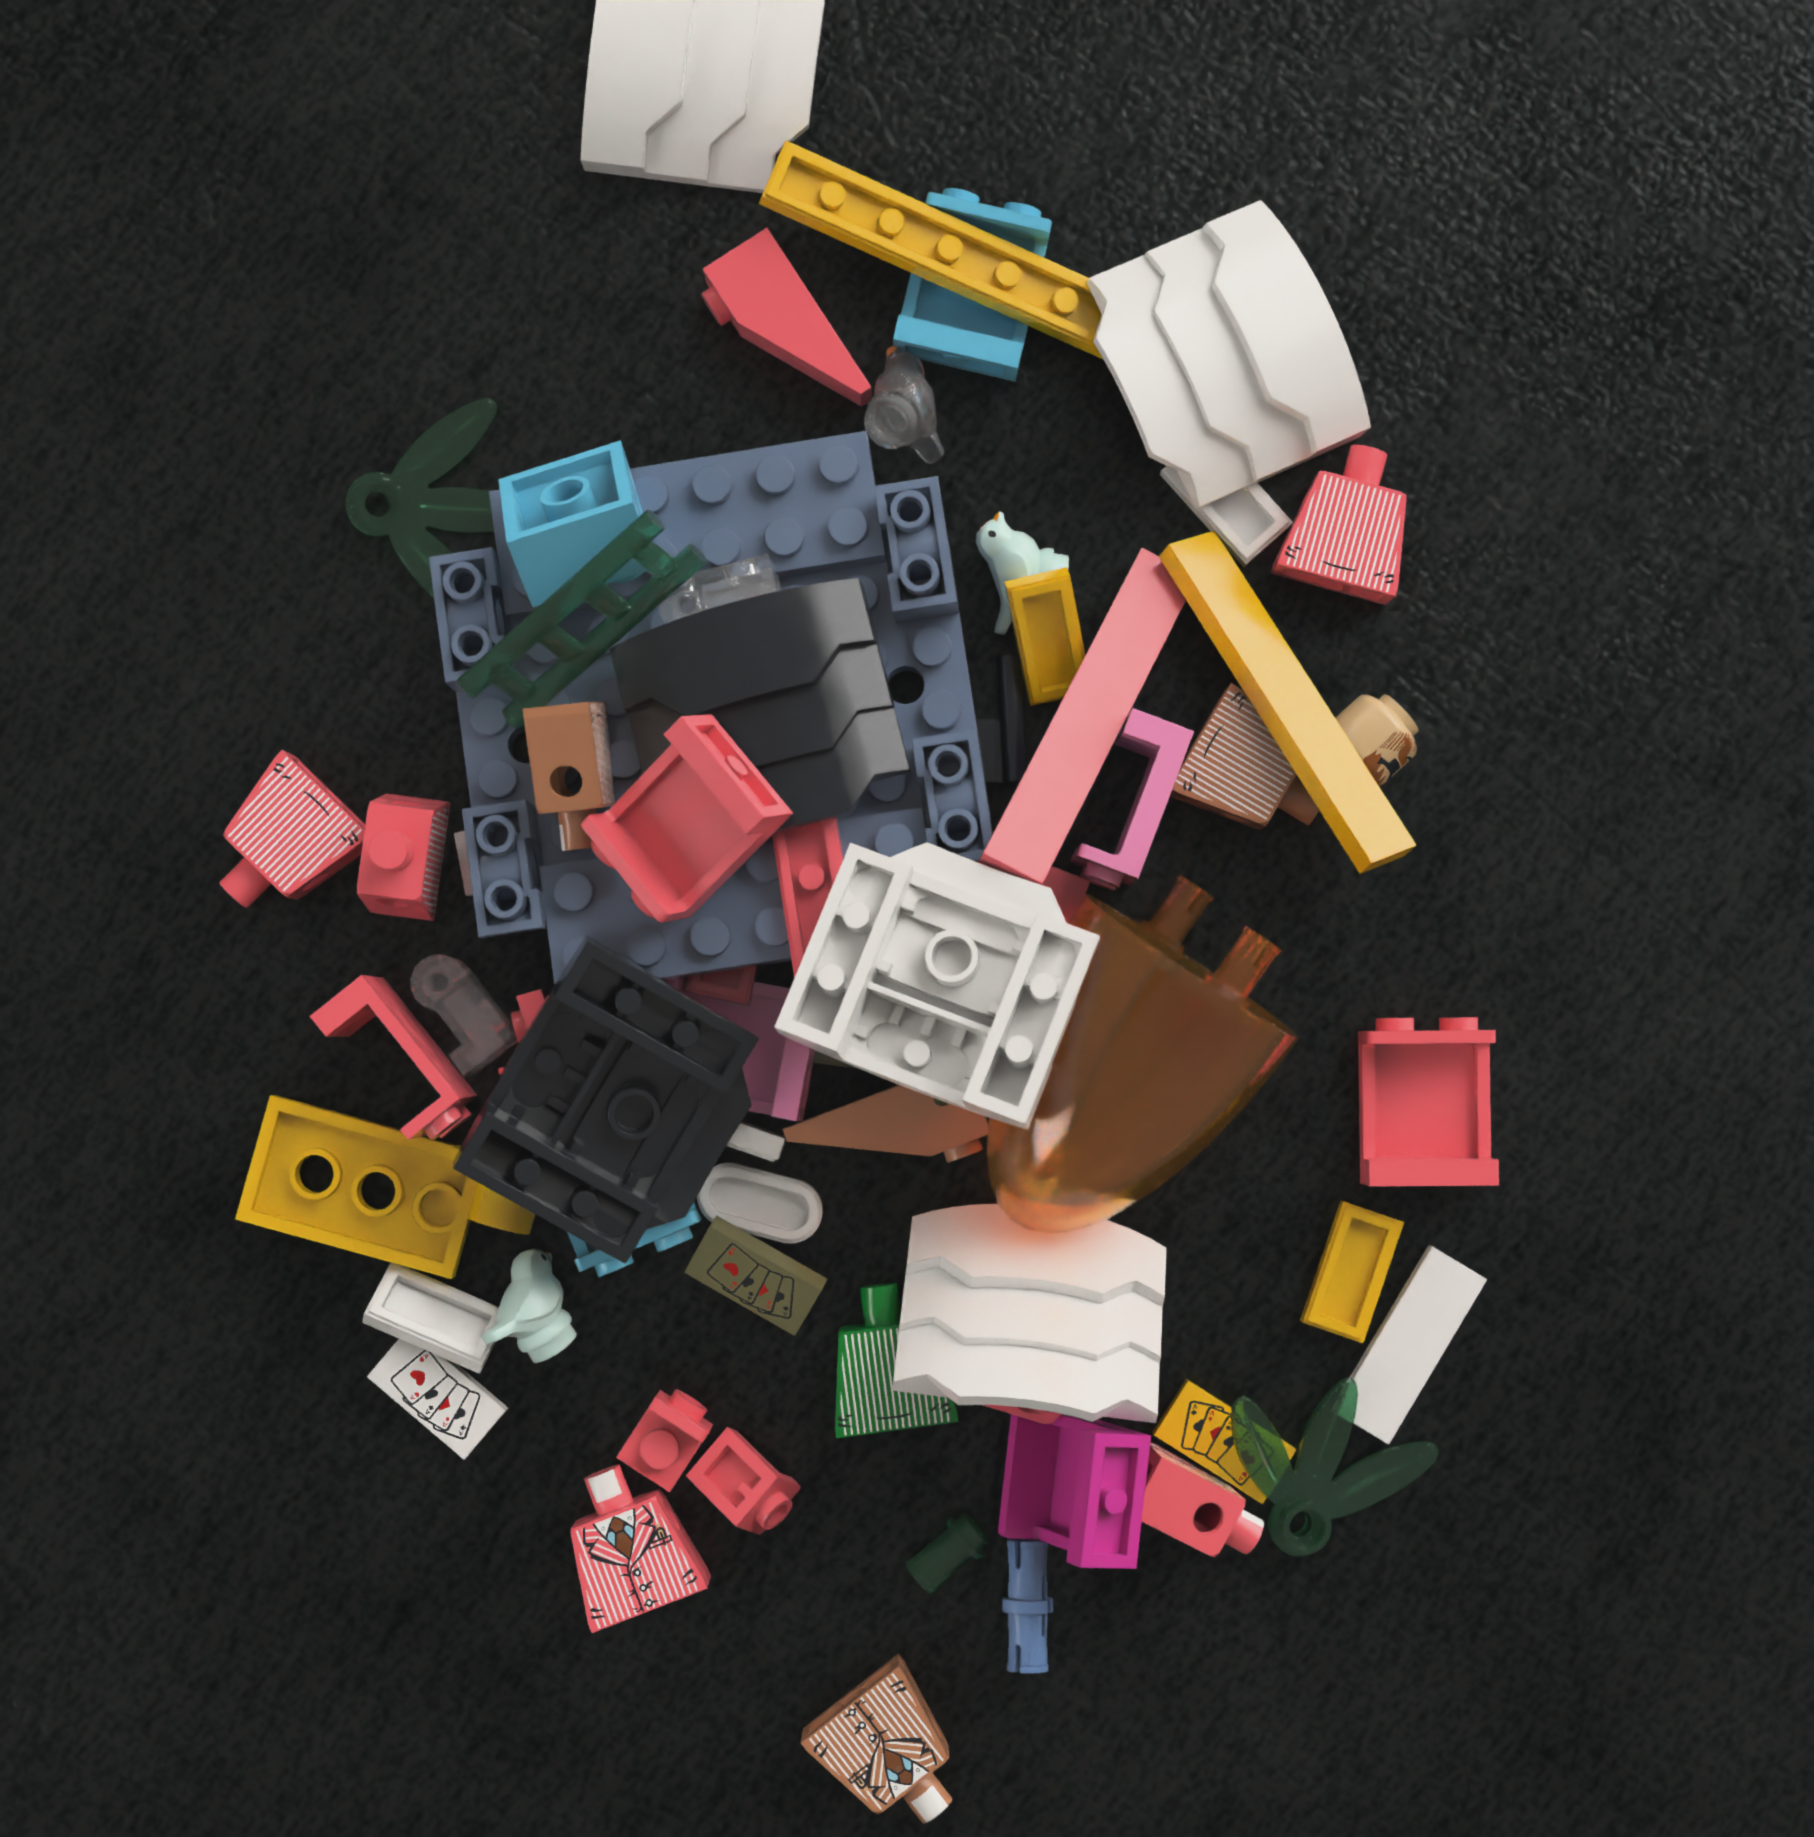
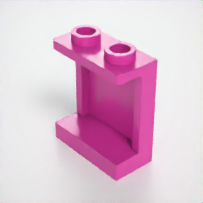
[998,1414,1151,1569]

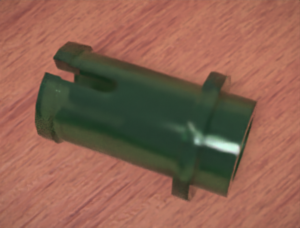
[906,1513,990,1594]

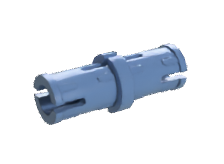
[1002,1539,1053,1673]

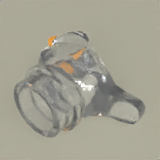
[864,346,944,464]

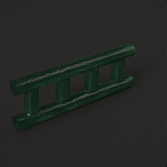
[458,509,707,729]

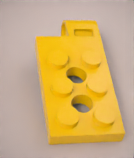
[235,1095,535,1279]

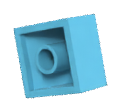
[498,440,657,607]

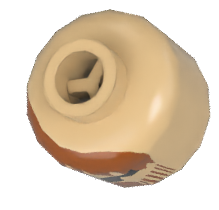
[1335,694,1419,787]

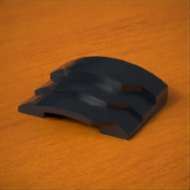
[610,578,911,835]
[453,935,759,1264]

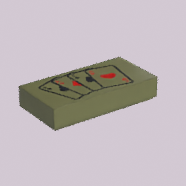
[684,1215,827,1336]

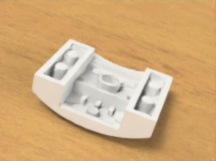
[581,0,825,193]
[1086,200,1371,510]
[774,842,1100,1130]
[892,1204,1166,1423]

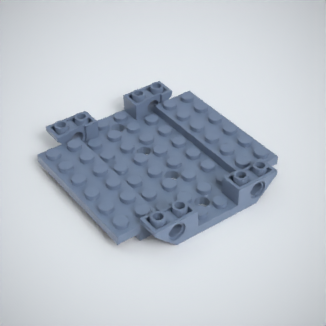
[429,431,993,984]

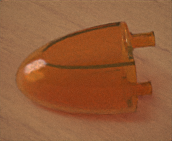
[987,874,1299,1234]

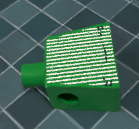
[835,1282,958,1438]

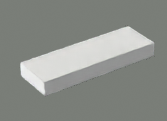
[1331,1245,1487,1444]

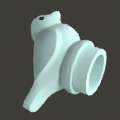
[976,512,1069,635]
[481,1249,577,1363]

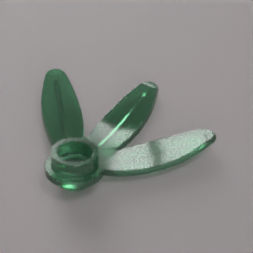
[345,398,497,598]
[1231,1378,1439,1557]

